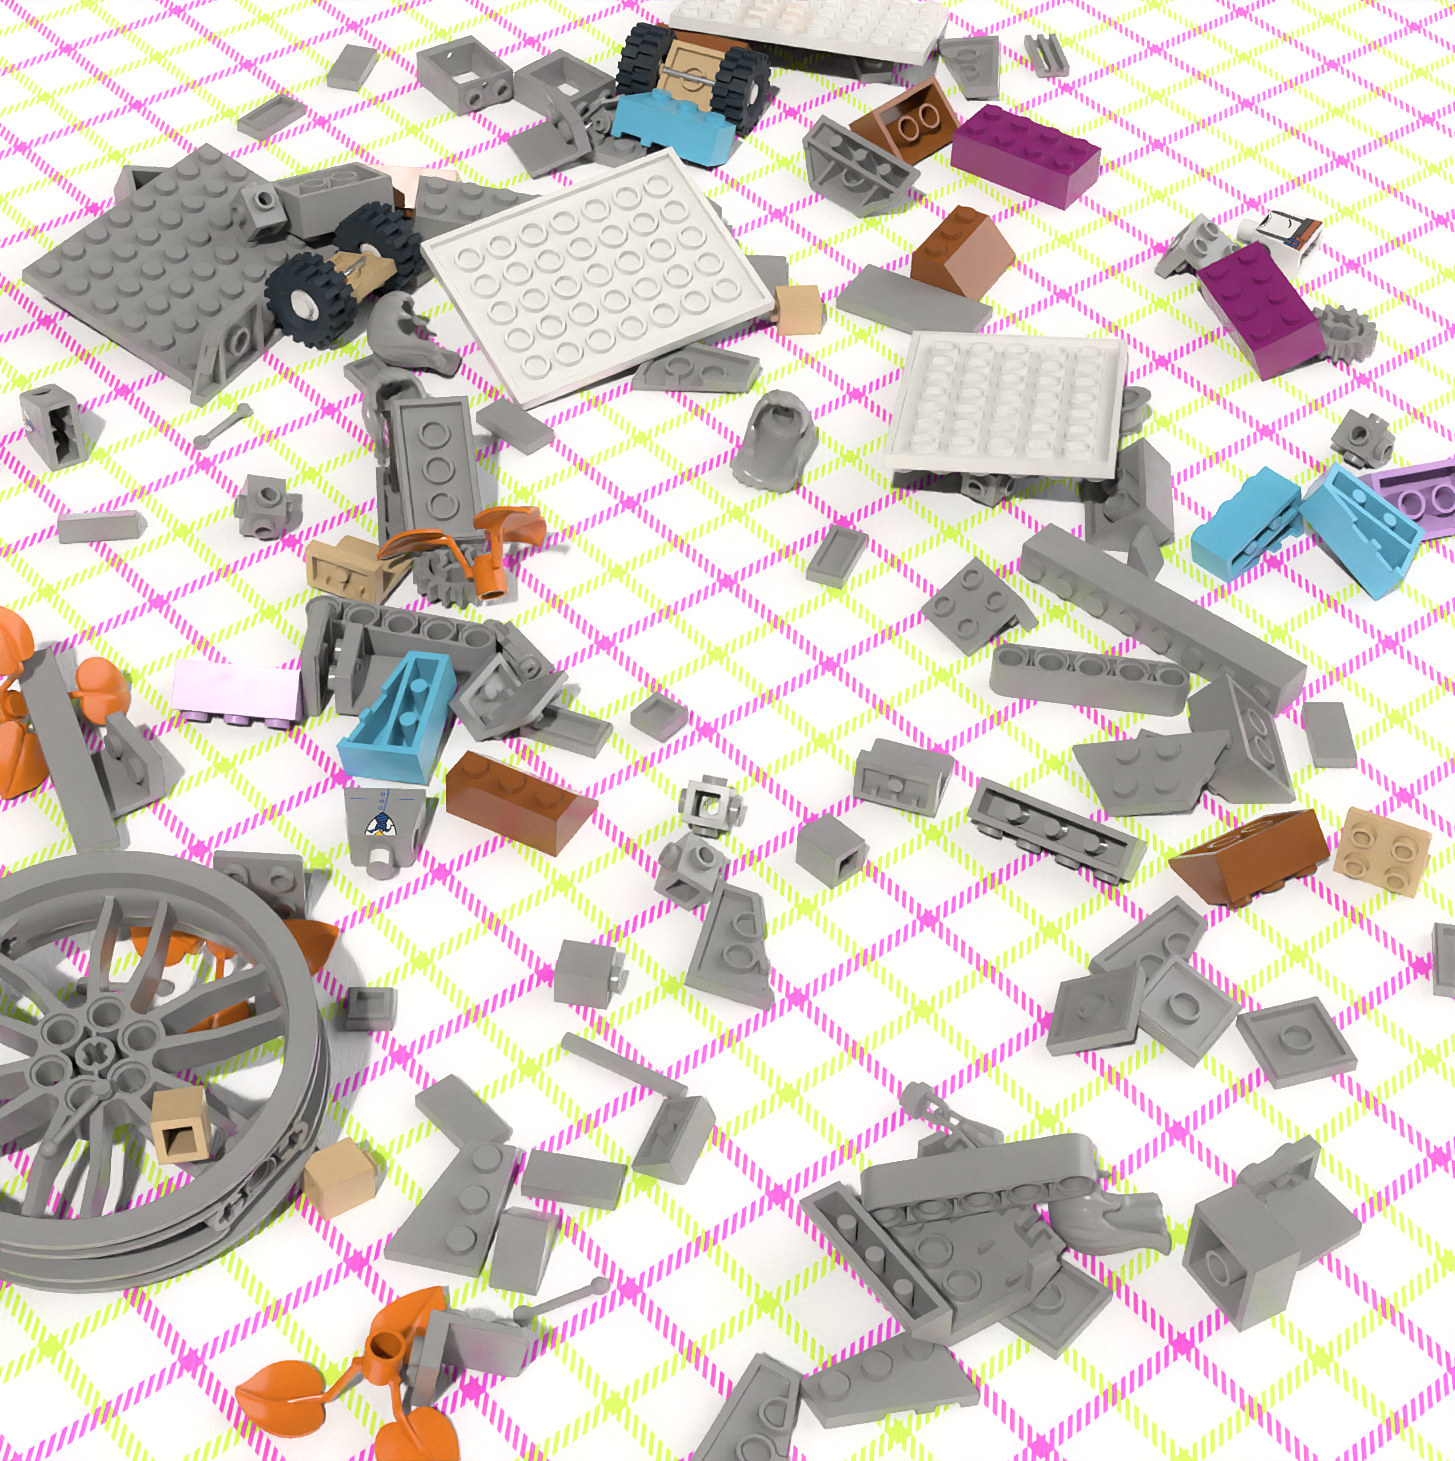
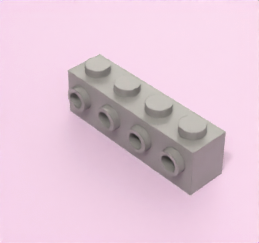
[966,777,1148,885]

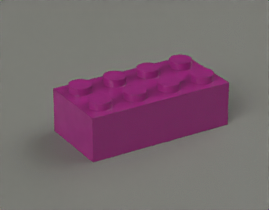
[950,104,1102,211]
[1196,240,1327,382]

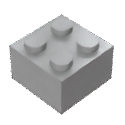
[1181,1182,1302,1333]

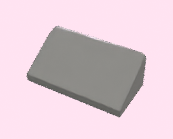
[57,509,139,544]
[631,1095,716,1185]

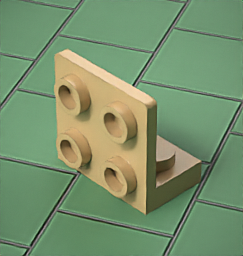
[305,535,413,604]
[1333,806,1433,899]

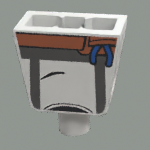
[1237,209,1325,281]

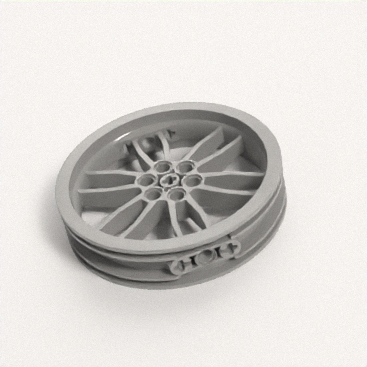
[0,850,332,1294]

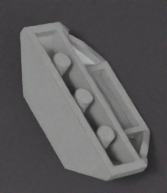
[802,114,921,218]

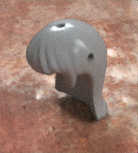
[367,291,460,375]
[361,367,426,470]
[729,389,814,494]
[1048,1160,1172,1256]

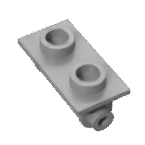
[582,94,626,133]
[483,619,554,684]

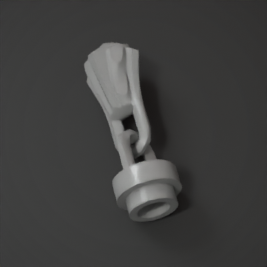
[899,1081,1003,1148]

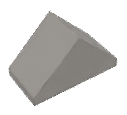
[489,1206,560,1296]

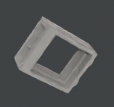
[416,35,513,116]
[514,48,616,123]

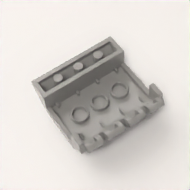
[799,1129,1066,1347]

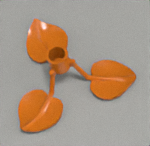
[377,506,547,600]
[0,606,130,800]
[129,919,339,1034]
[235,1285,459,1461]

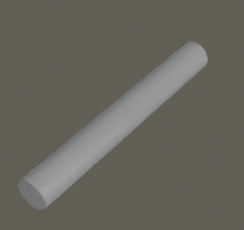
[560,1031,688,1099]

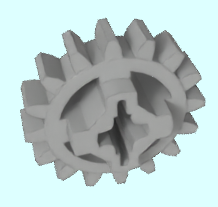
[1312,304,1378,363]
[413,544,491,607]

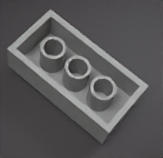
[411,175,543,245]

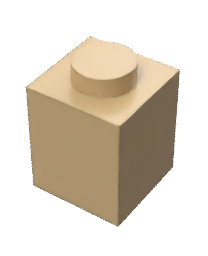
[768,285,823,336]
[150,1085,212,1165]
[300,1136,378,1222]

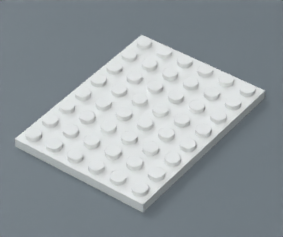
[669,0,949,66]
[420,146,775,411]
[883,330,1128,482]

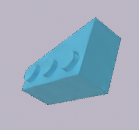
[610,88,736,167]
[1297,461,1426,601]
[1190,466,1304,584]
[336,650,458,785]

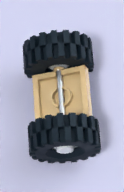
[616,22,771,135]
[264,201,425,349]

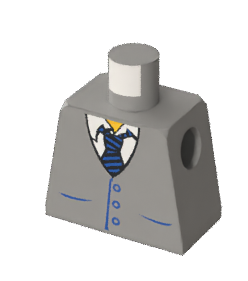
[19,383,88,472]
[344,787,427,880]

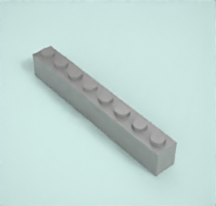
[1019,523,1308,718]

